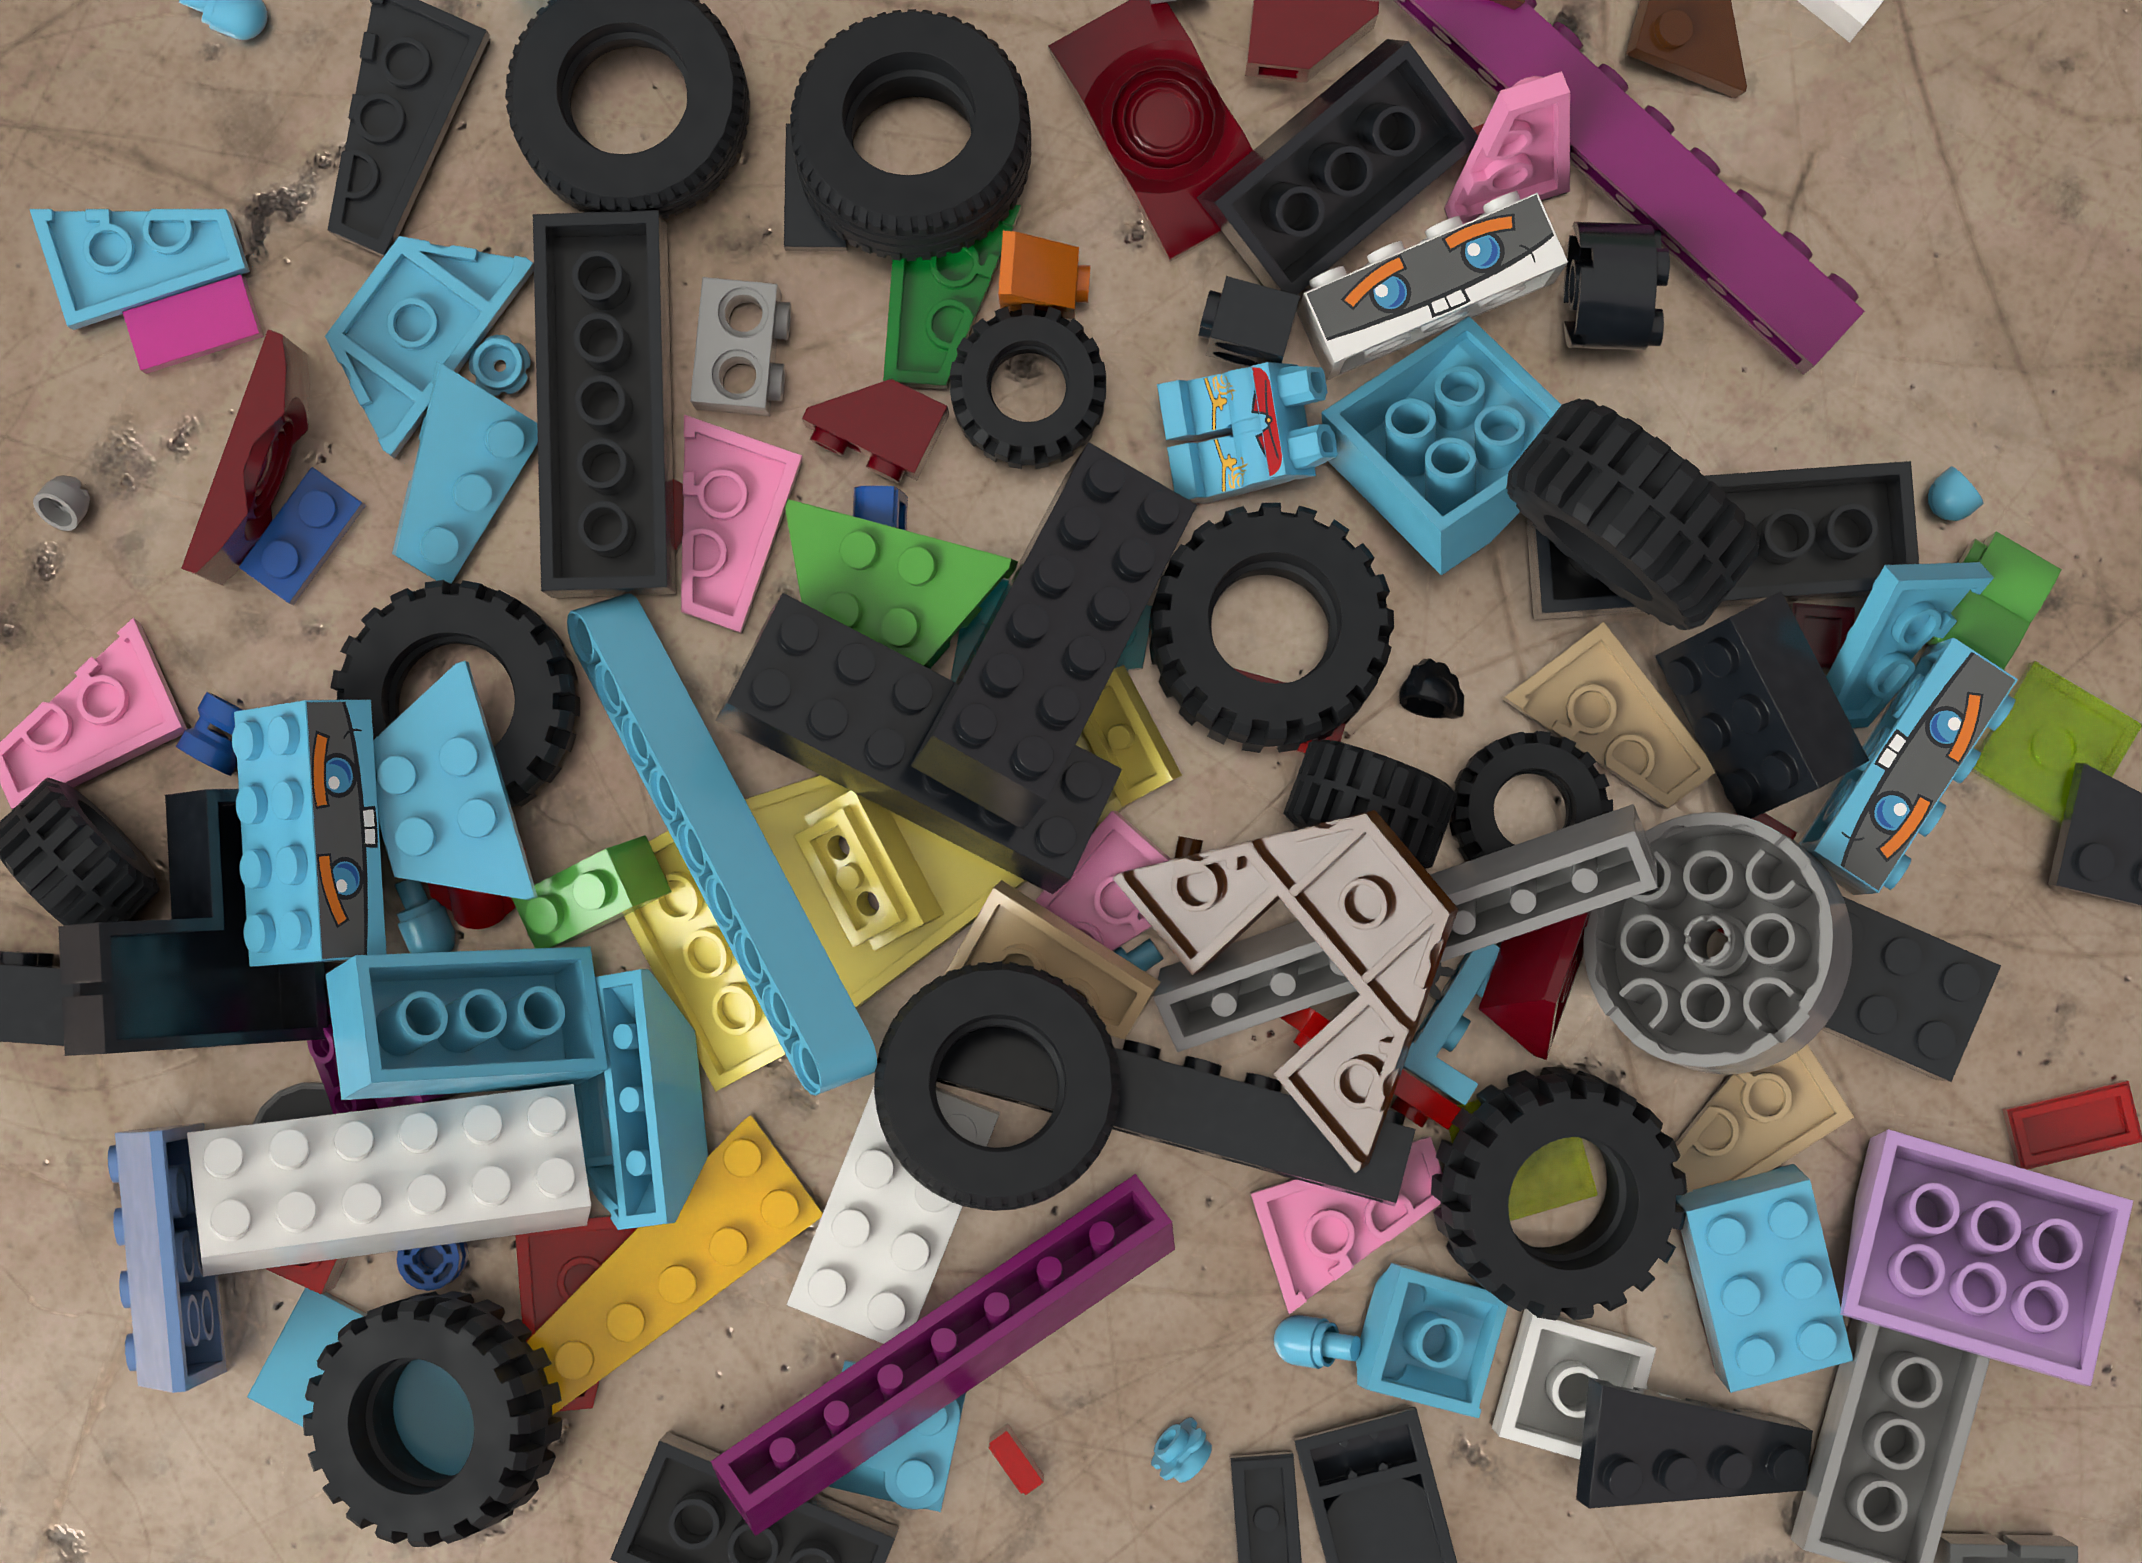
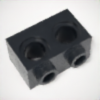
[1198,276,1300,367]

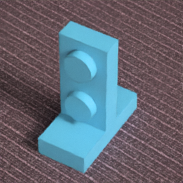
[1403,944,1500,1105]

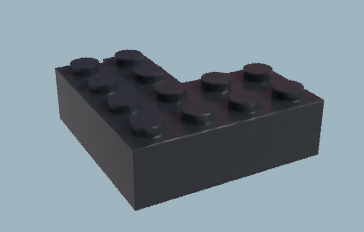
[58,789,328,1056]

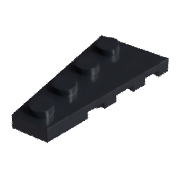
[327,0,490,257]
[2048,763,2142,906]
[1576,1377,1813,1509]

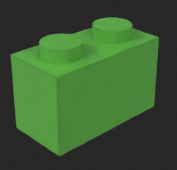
[511,835,672,948]

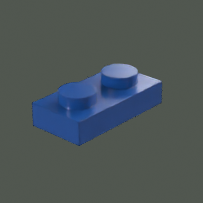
[239,467,366,606]

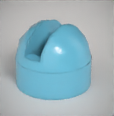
[1928,466,1984,521]

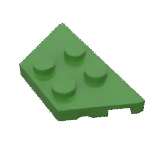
[785,499,1018,669]

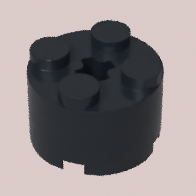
[1563,222,1670,350]

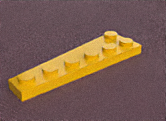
[527,1114,823,1415]

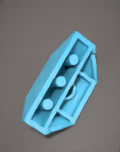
[574,969,708,1230]

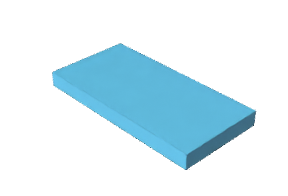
[247,1288,474,1476]

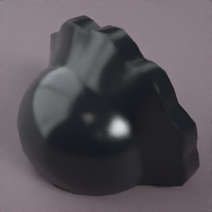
[1399,658,1464,719]

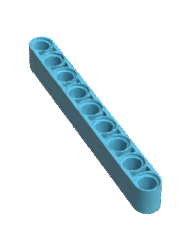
[567,593,877,1096]

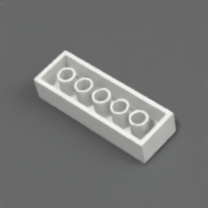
[187,1084,591,1277]

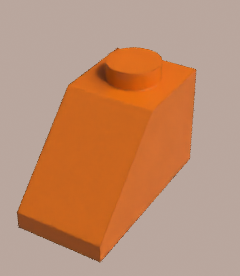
[998,231,1091,319]

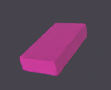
[122,274,264,374]

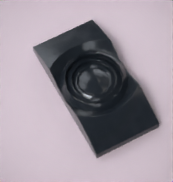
[1294,1407,1457,1563]

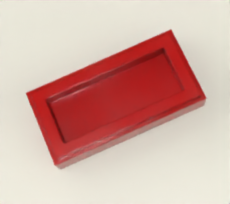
[2002,1080,2142,1170]

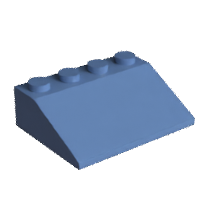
[108,1123,227,1393]

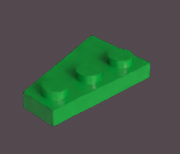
[883,205,1021,389]

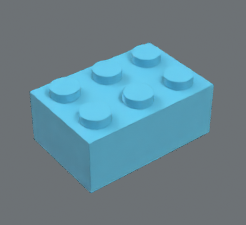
[1676,1164,1853,1393]

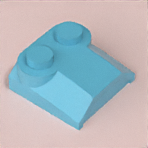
[1356,1263,1508,1418]
[828,1360,966,1512]

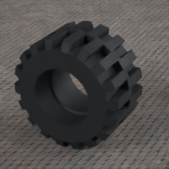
[950,304,1106,469]
[1449,731,1613,861]
[1283,740,1458,869]
[0,778,160,926]

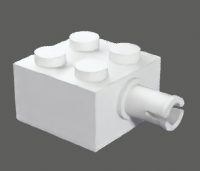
[1492,1309,1682,1459]

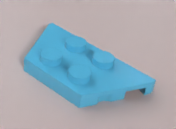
[325,236,534,459]
[373,661,538,900]

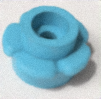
[469,335,531,396]

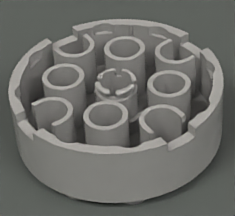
[1583,812,1853,1075]

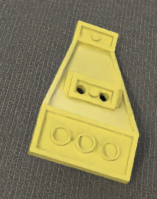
[624,665,1182,1092]

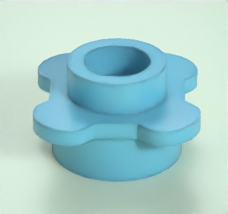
[1151,1418,1212,1483]

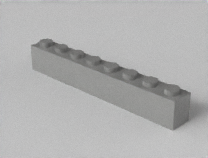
[1153,804,1658,1052]

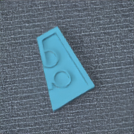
[29,209,250,330]
[392,362,538,583]
[1826,562,1994,728]

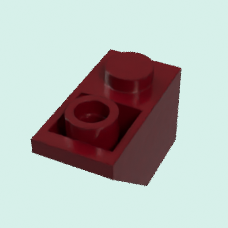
[1245,0,1380,82]
[802,379,949,483]

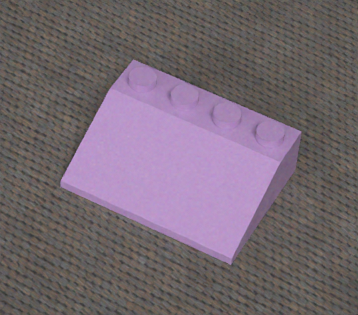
[1840,1129,2133,1387]

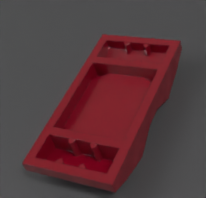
[1048,0,1253,262]
[181,329,310,585]

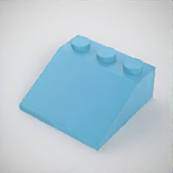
[1321,316,1561,575]

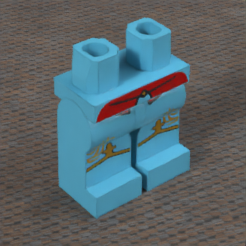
[1157,362,1338,504]

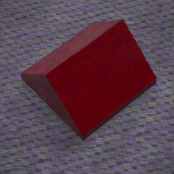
[1478,911,1591,1060]

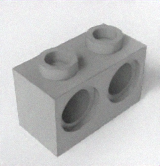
[690,277,791,417]

